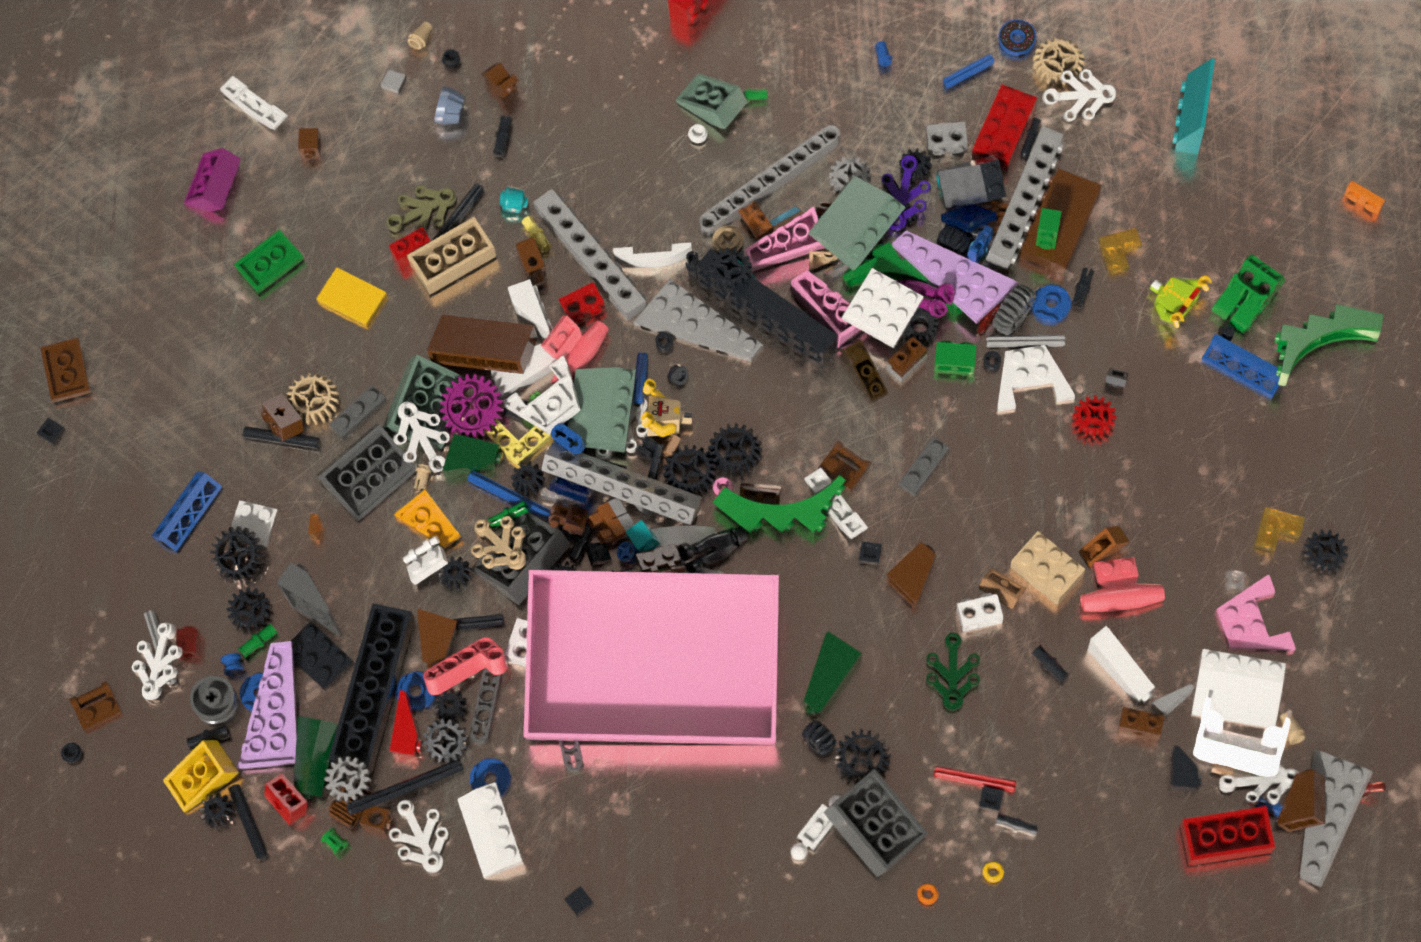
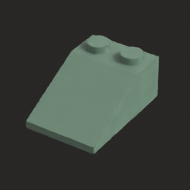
[676,73,747,129]

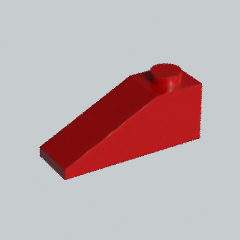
[389,690,423,757]

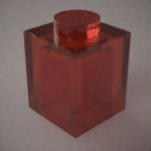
[175,626,201,658]

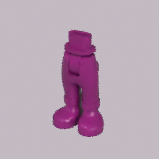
[896,279,955,317]

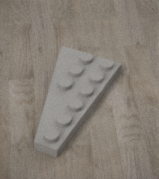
[634,279,763,362]
[1300,749,1373,887]

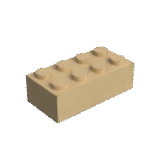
[407,217,496,295]

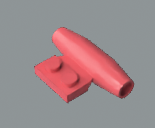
[540,315,609,385]
[1080,557,1165,612]

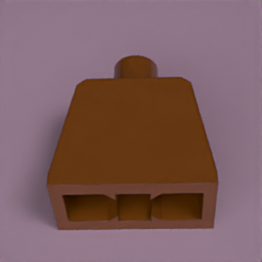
[515,237,546,286]

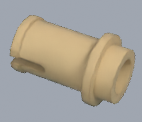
[413,464,432,491]

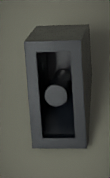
[1170,745,1202,793]

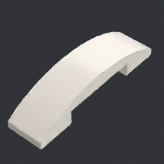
[220,76,288,130]
[613,242,692,268]
[804,468,868,539]
[652,526,716,548]

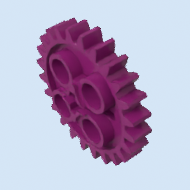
[440,374,504,439]

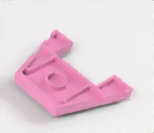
[1216,575,1296,652]

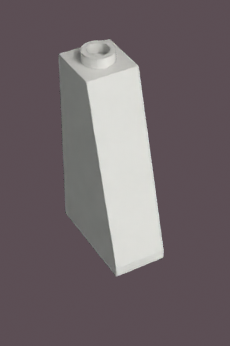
[491,344,558,401]
[1087,626,1155,705]

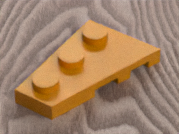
[394,490,461,549]

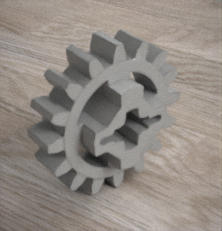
[829,155,871,193]
[325,756,371,803]

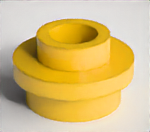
[983,861,1004,883]

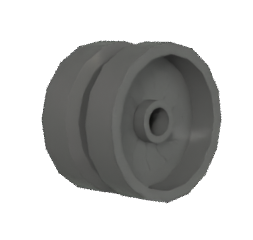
[190,676,240,726]

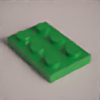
[234,229,304,294]

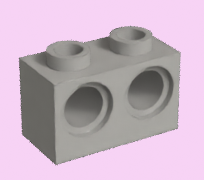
[926,122,968,155]

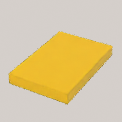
[316,267,387,326]

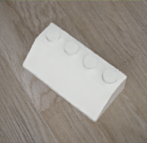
[458,782,524,878]

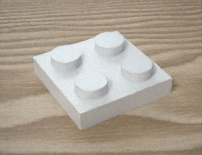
[231,500,279,549]

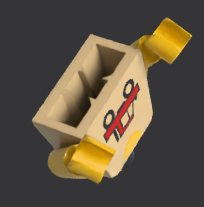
[641,379,692,437]

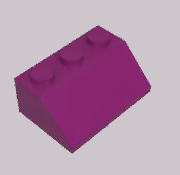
[184,148,241,212]

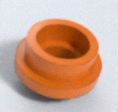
[917,883,938,905]

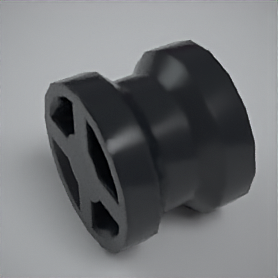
[635,436,657,461]

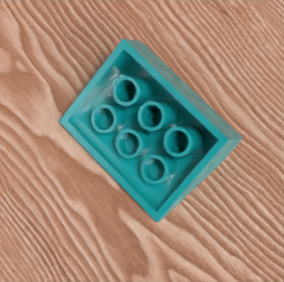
[1172,58,1215,154]

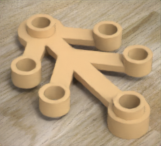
[471,516,526,570]

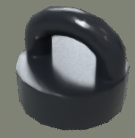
[667,364,689,385]

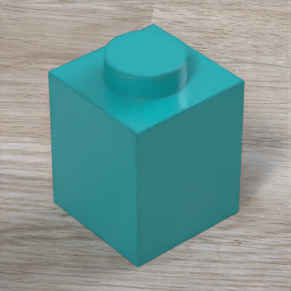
[625,520,661,553]

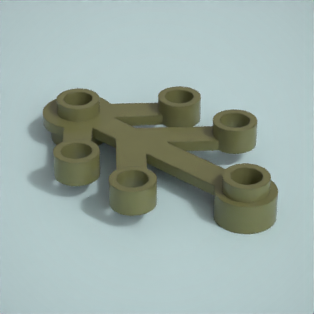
[386,185,456,233]

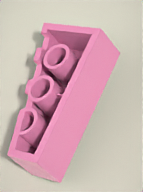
[745,207,825,272]
[790,270,863,348]

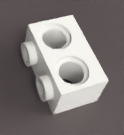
[956,593,1003,632]
[504,618,527,667]

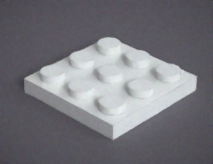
[842,268,924,348]

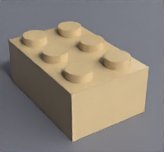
[1010,531,1085,606]

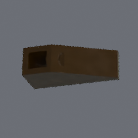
[839,339,888,402]

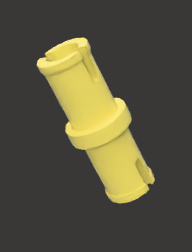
[522,216,552,253]

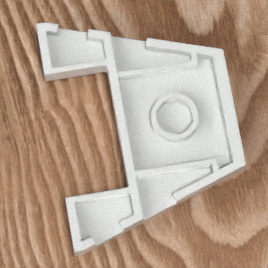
[997,345,1075,412]
[503,356,581,435]

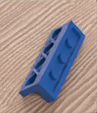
[1202,333,1280,398]
[151,471,222,551]

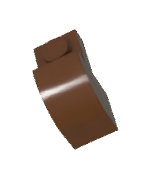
[481,62,519,98]

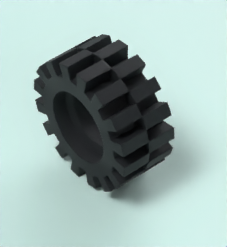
[903,307,938,345]

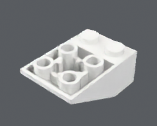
[508,279,552,341]

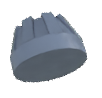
[434,85,465,125]

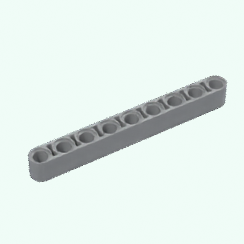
[699,125,840,237]

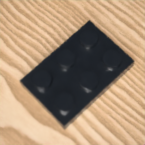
[291,621,354,691]

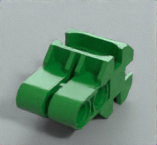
[1211,254,1286,334]

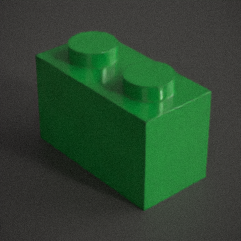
[1036,208,1062,250]
[934,340,976,374]

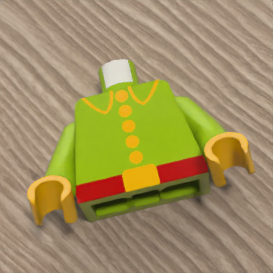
[1150,275,1212,328]

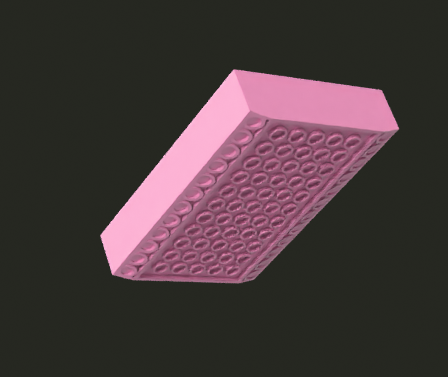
[524,570,779,745]

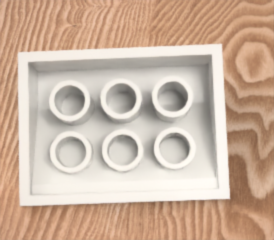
[1191,649,1286,729]

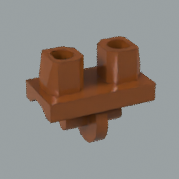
[738,201,773,239]

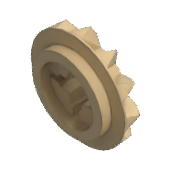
[712,226,744,252]

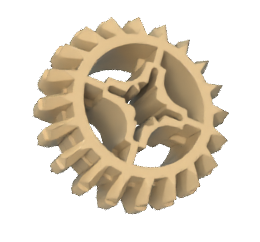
[1033,37,1085,88]
[286,372,340,425]

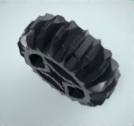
[708,423,762,476]
[663,445,717,496]
[210,526,265,581]
[834,729,891,785]

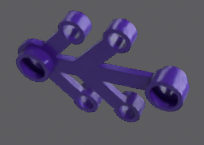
[881,155,931,231]

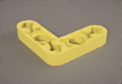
[485,419,552,464]

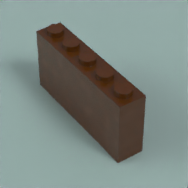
[1019,168,1102,275]
[427,315,538,374]

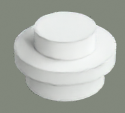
[688,124,708,143]

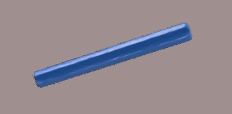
[467,471,551,522]

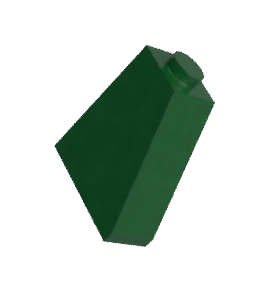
[442,434,503,478]

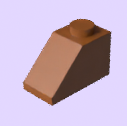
[1079,525,1130,567]

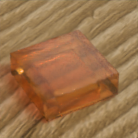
[308,514,321,540]

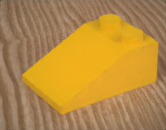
[163,740,239,812]

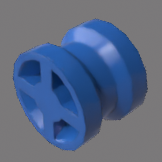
[616,542,641,564]
[221,653,244,676]

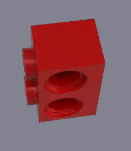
[558,282,605,324]

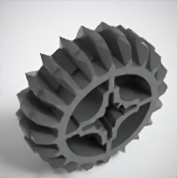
[993,284,1036,336]

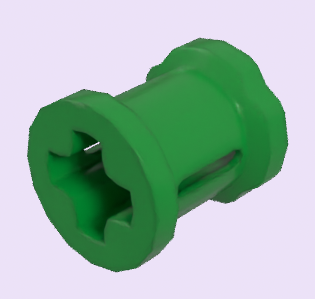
[321,827,349,855]

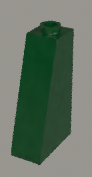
[803,631,862,718]
[293,716,338,799]

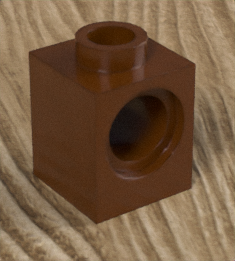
[298,128,321,159]
[359,806,394,834]

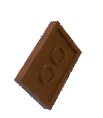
[40,338,91,403]

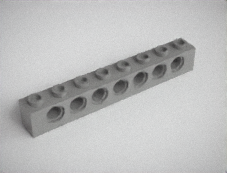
[985,126,1064,270]
[533,189,647,321]
[541,442,702,525]

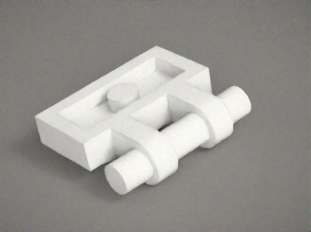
[403,536,448,585]

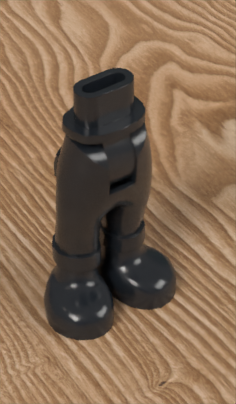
[678,526,748,574]

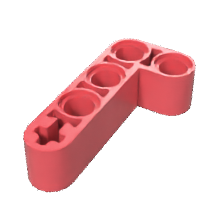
[423,637,508,695]

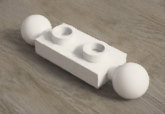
[791,794,841,860]

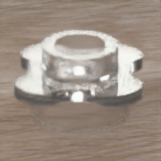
[1225,570,1246,591]

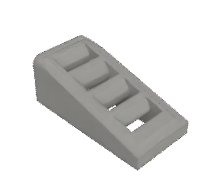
[1151,684,1194,717]

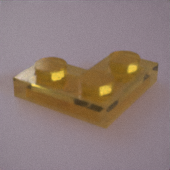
[1098,228,1142,275]
[1254,507,1305,552]

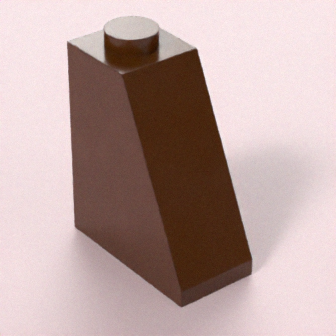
[886,542,936,608]
[417,609,459,668]
[1277,769,1326,832]

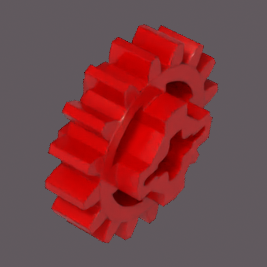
[1072,395,1117,439]

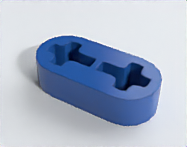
[551,424,585,454]

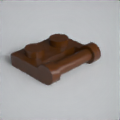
[818,440,872,492]
[69,680,122,732]

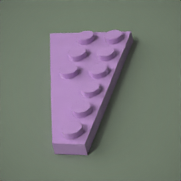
[892,231,1019,324]
[236,641,297,770]

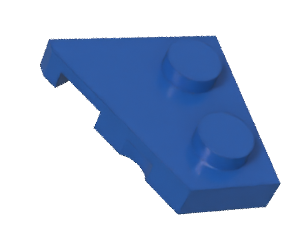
[967,225,993,263]

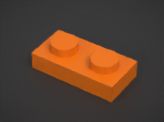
[1345,180,1386,214]

